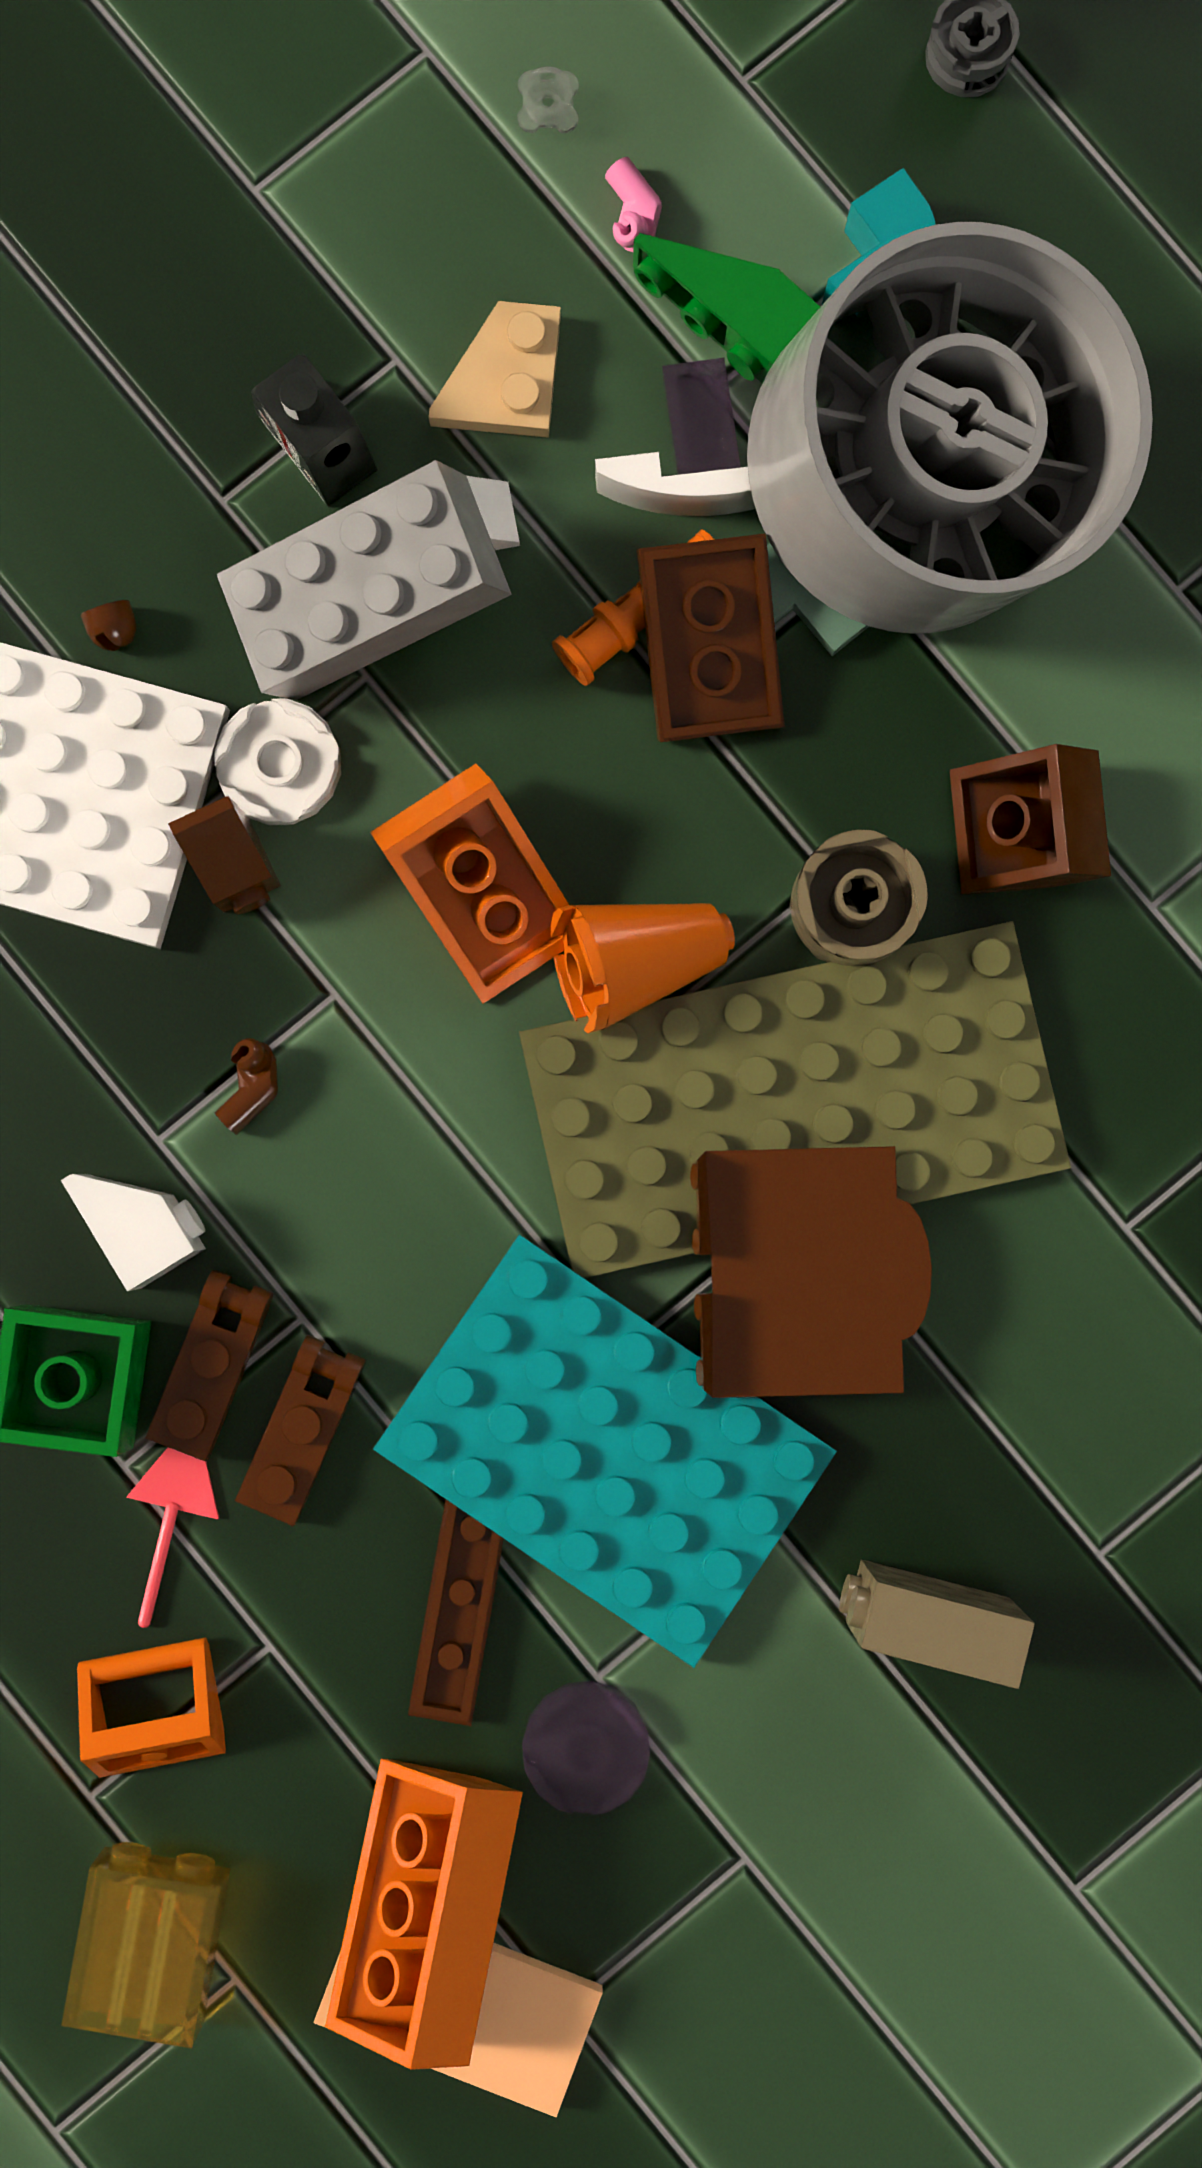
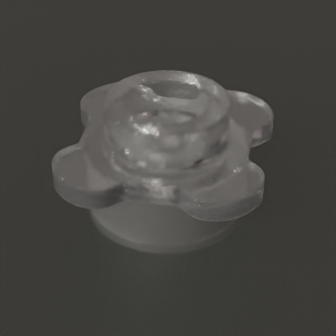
[517,66,579,133]

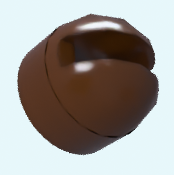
[81,600,136,652]

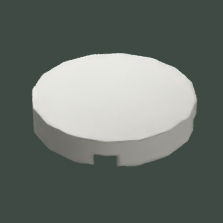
[214,698,341,825]

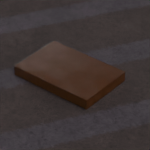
[637,533,785,742]

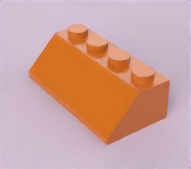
[325,1758,523,2070]

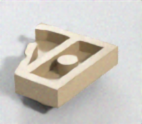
[429,301,561,438]

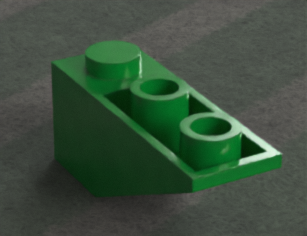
[633,233,821,384]

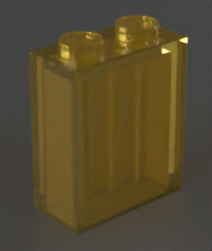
[61,1842,231,2049]

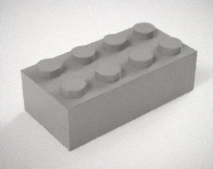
[217,460,512,700]

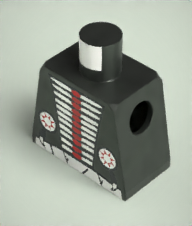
[251,353,377,506]

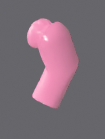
[605,157,662,252]

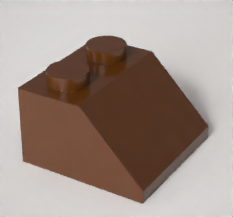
[950,744,1111,894]

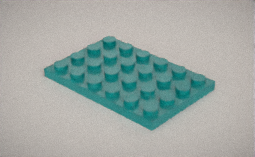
[373,1235,837,1668]

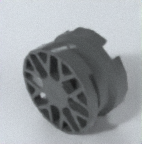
[925,0,1020,97]

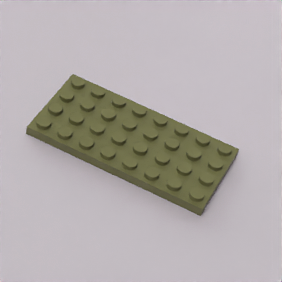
[519,921,1071,1278]

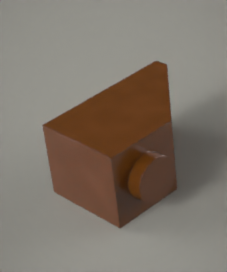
[168,796,281,915]

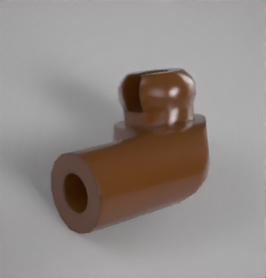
[215,1038,278,1135]

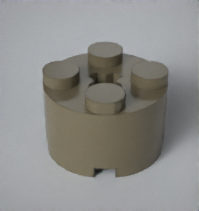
[790,830,928,966]

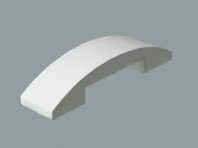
[595,435,837,516]

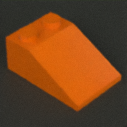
[370,763,569,1004]

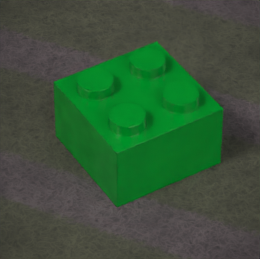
[0,1304,151,1457]

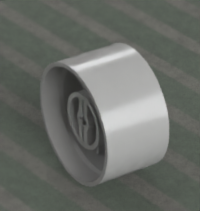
[747,222,1153,634]

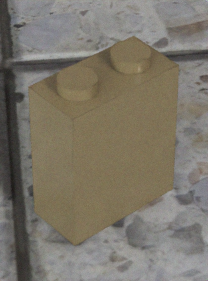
[839,1559,1035,1689]

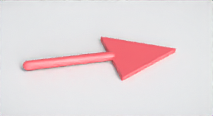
[126,1447,220,1628]

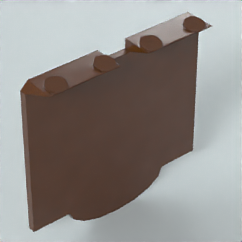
[690,1146,932,1398]

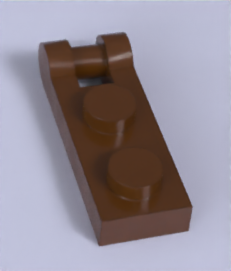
[145,1270,274,1461]
[235,1335,366,1526]

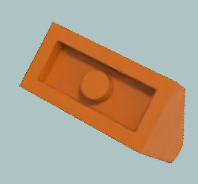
[77,1637,226,1778]

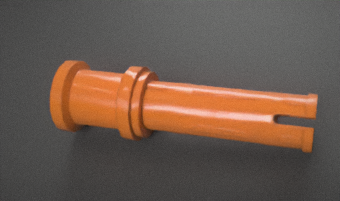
[551,529,714,686]

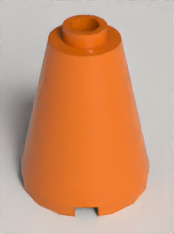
[551,903,735,1034]

